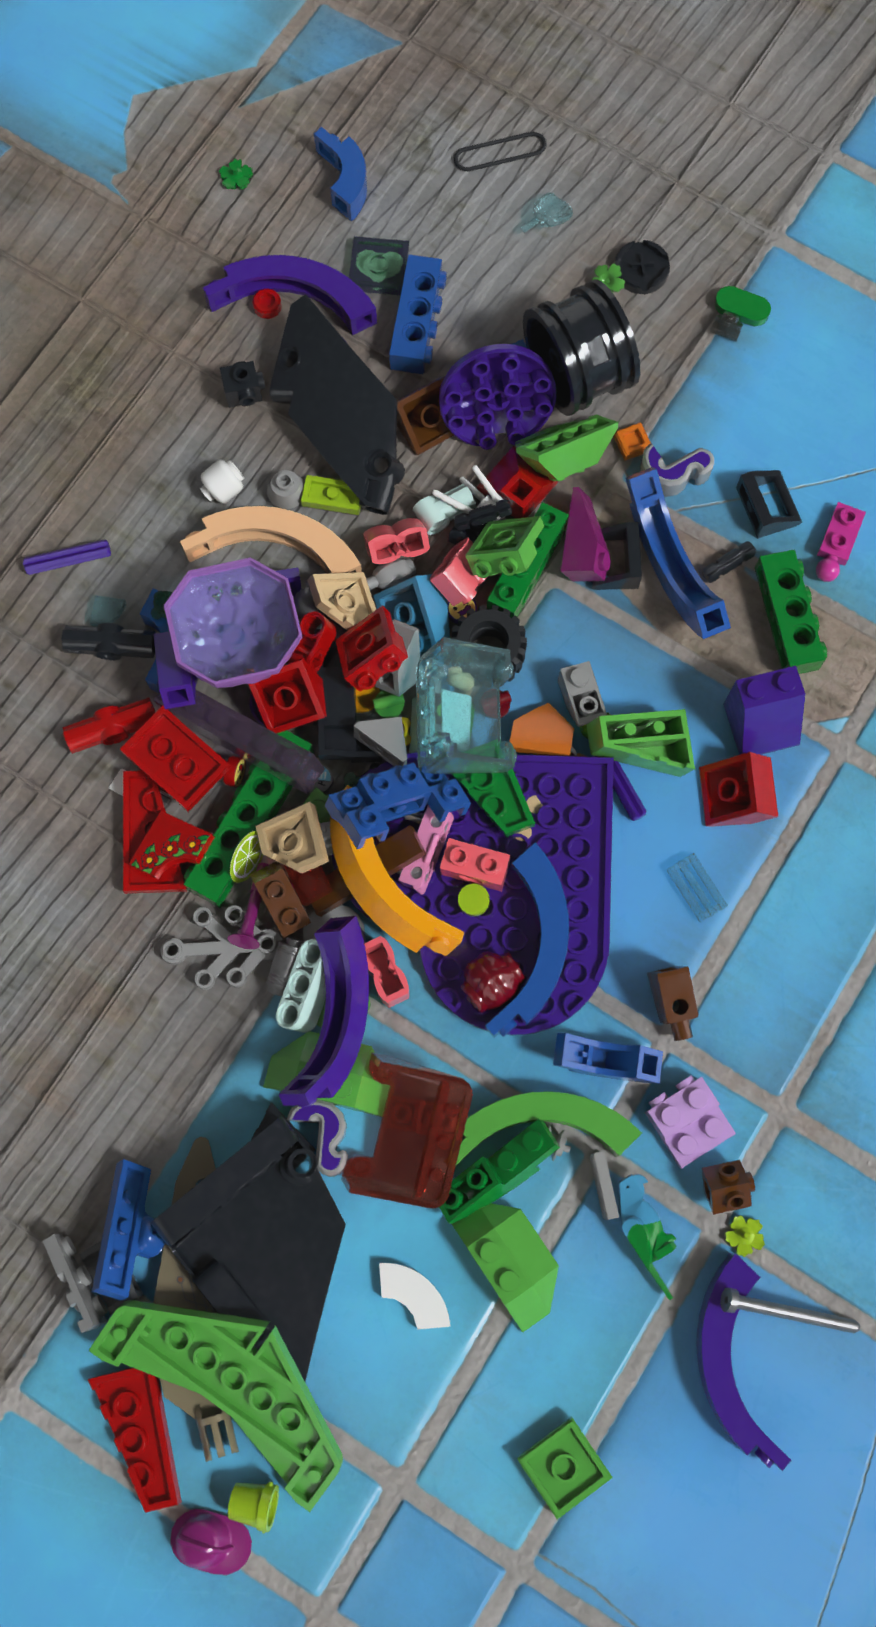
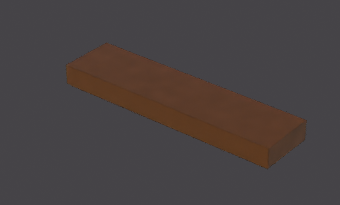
[305,825,426,917]

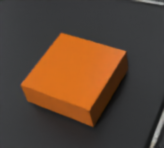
[613,422,651,461]

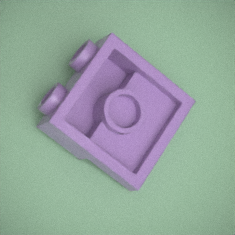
[645,1075,736,1169]

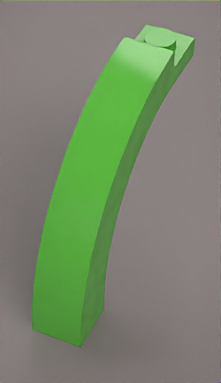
[442,1091,642,1171]

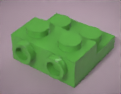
[465,516,544,578]

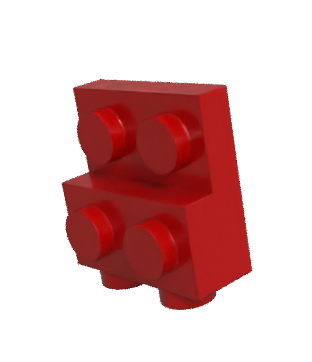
[335,605,408,692]

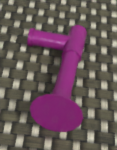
[227,862,296,949]

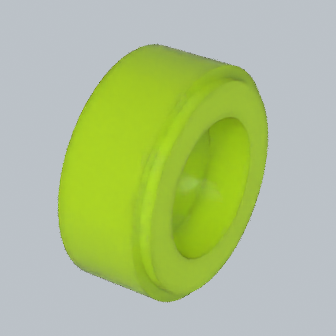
[458,884,490,916]

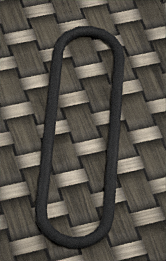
[454,132,547,171]

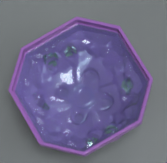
[164,557,303,688]

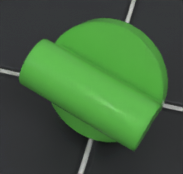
[372,690,405,718]

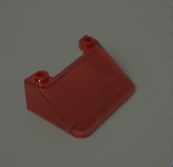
[341,1052,472,1208]

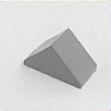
[354,717,407,766]

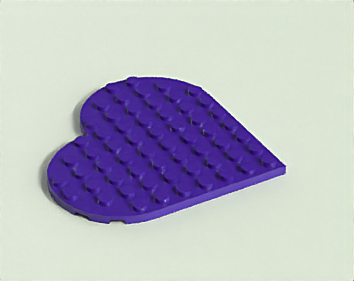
[332,752,614,1036]

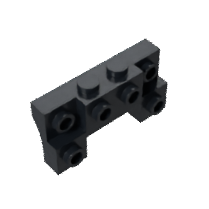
[313,639,382,763]

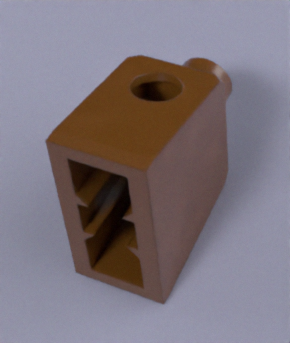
[647,966,698,1041]

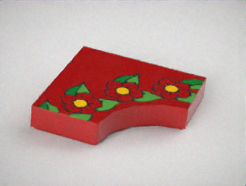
[129,811,215,879]

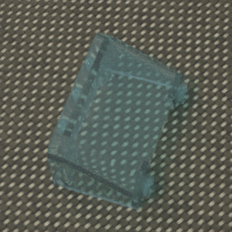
[416,637,517,774]

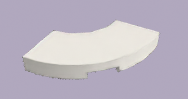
[379,1263,451,1329]

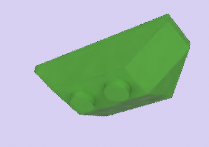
[515,414,618,481]
[263,1031,395,1118]
[452,1203,559,1332]

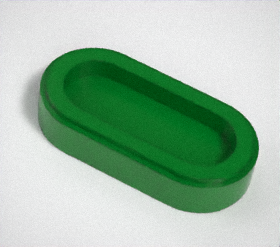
[714,286,771,326]

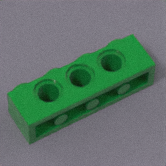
[487,502,569,618]
[754,549,827,674]

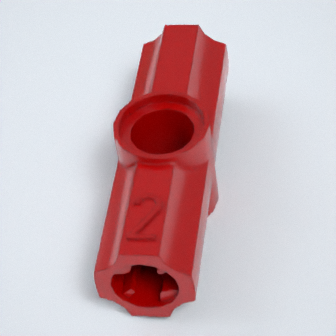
[62,697,155,754]

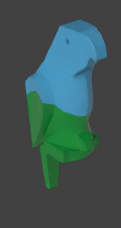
[619,1174,677,1300]

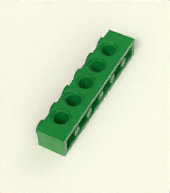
[184,730,314,908]

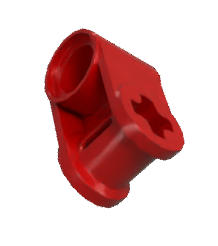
[286,611,337,673]

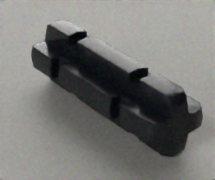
[454,499,512,531]
[702,541,756,583]

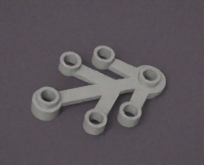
[160,905,283,990]

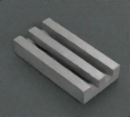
[589,1151,619,1220]

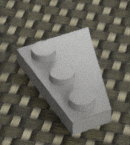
[43,1234,108,1333]

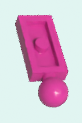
[816,502,866,582]

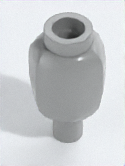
[366,558,416,590]

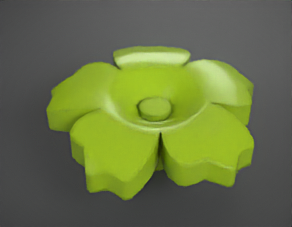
[725,1215,765,1257]

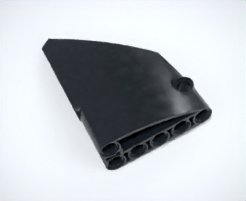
[150,1115,346,1381]

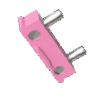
[396,805,454,895]

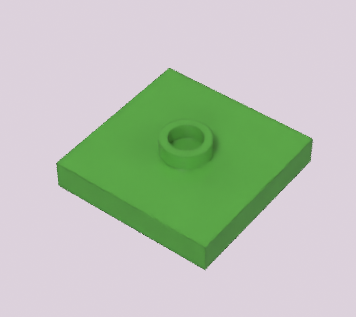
[517,1416,613,1520]

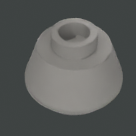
[267,470,305,509]

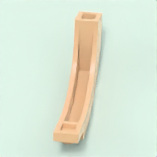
[180,506,362,574]

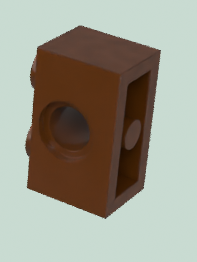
[250,861,311,938]

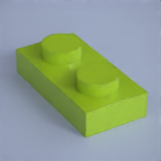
[301,475,361,515]

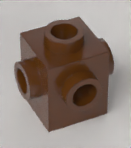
[702,1160,755,1215]

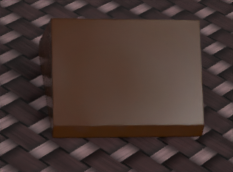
[397,375,454,455]

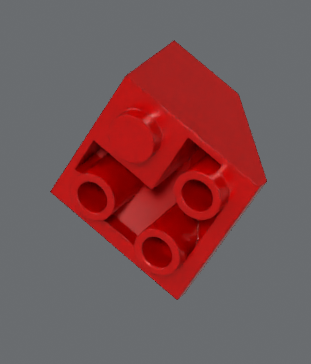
[477,446,558,519]

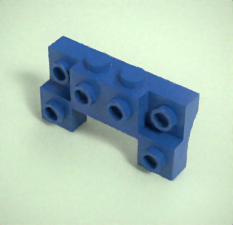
[325,762,471,849]

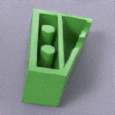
[586,709,695,777]

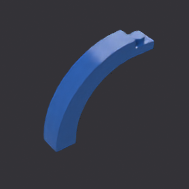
[625,467,731,639]
[485,842,569,1038]

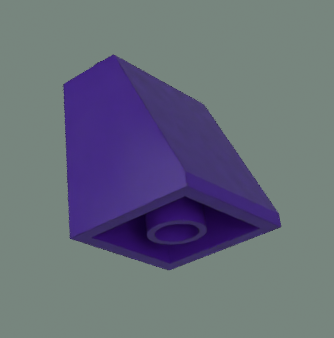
[723,666,806,755]

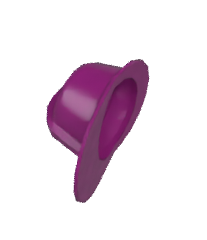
[170,1509,252,1575]

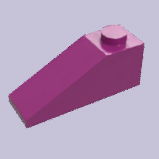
[561,487,610,582]

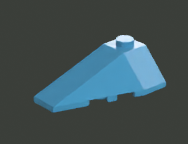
[373,574,455,692]

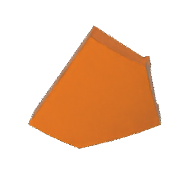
[509,703,574,756]

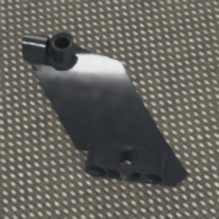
[270,294,405,515]

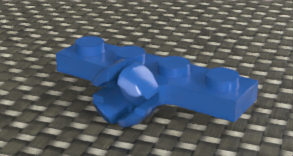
[92,1159,165,1300]

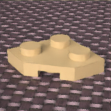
[307,572,376,631]
[256,802,329,873]

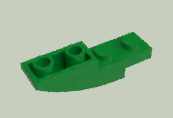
[433,1119,560,1224]

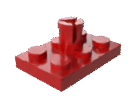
[120,705,231,812]

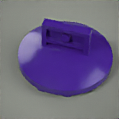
[439,344,557,450]

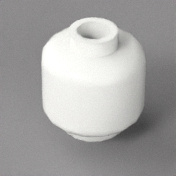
[200,459,245,504]

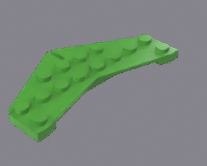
[88,1300,343,1512]

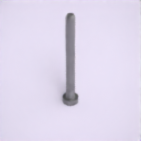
[721,1287,860,1333]

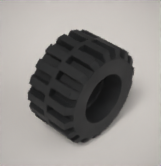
[451,605,527,688]

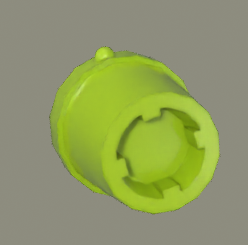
[228,1482,279,1534]

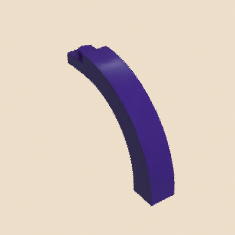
[203,255,377,335]
[279,916,369,1108]
[696,1253,792,1471]

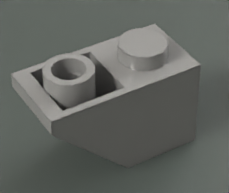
[375,619,421,697]
[558,661,607,727]

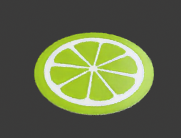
[230,830,263,883]

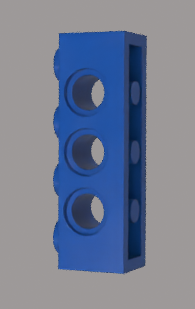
[389,254,447,374]

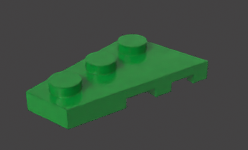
[442,739,535,837]

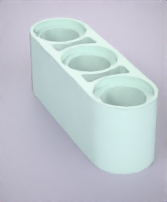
[276,939,326,1033]

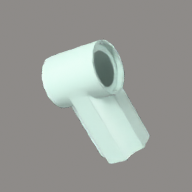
[413,483,476,535]

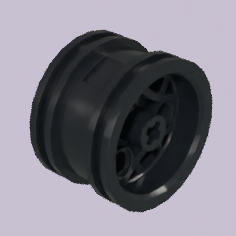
[522,279,640,416]

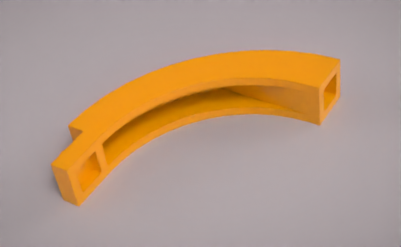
[330,785,464,956]

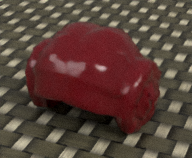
[461,951,526,1013]

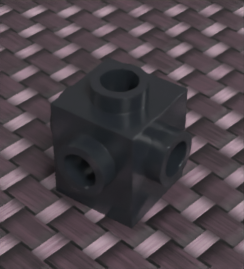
[220,361,266,408]

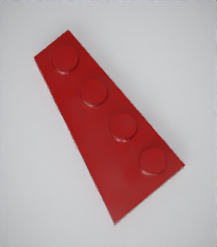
[123,770,187,894]
[88,1368,182,1513]

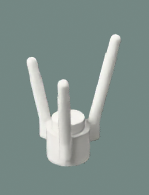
[432,465,503,525]

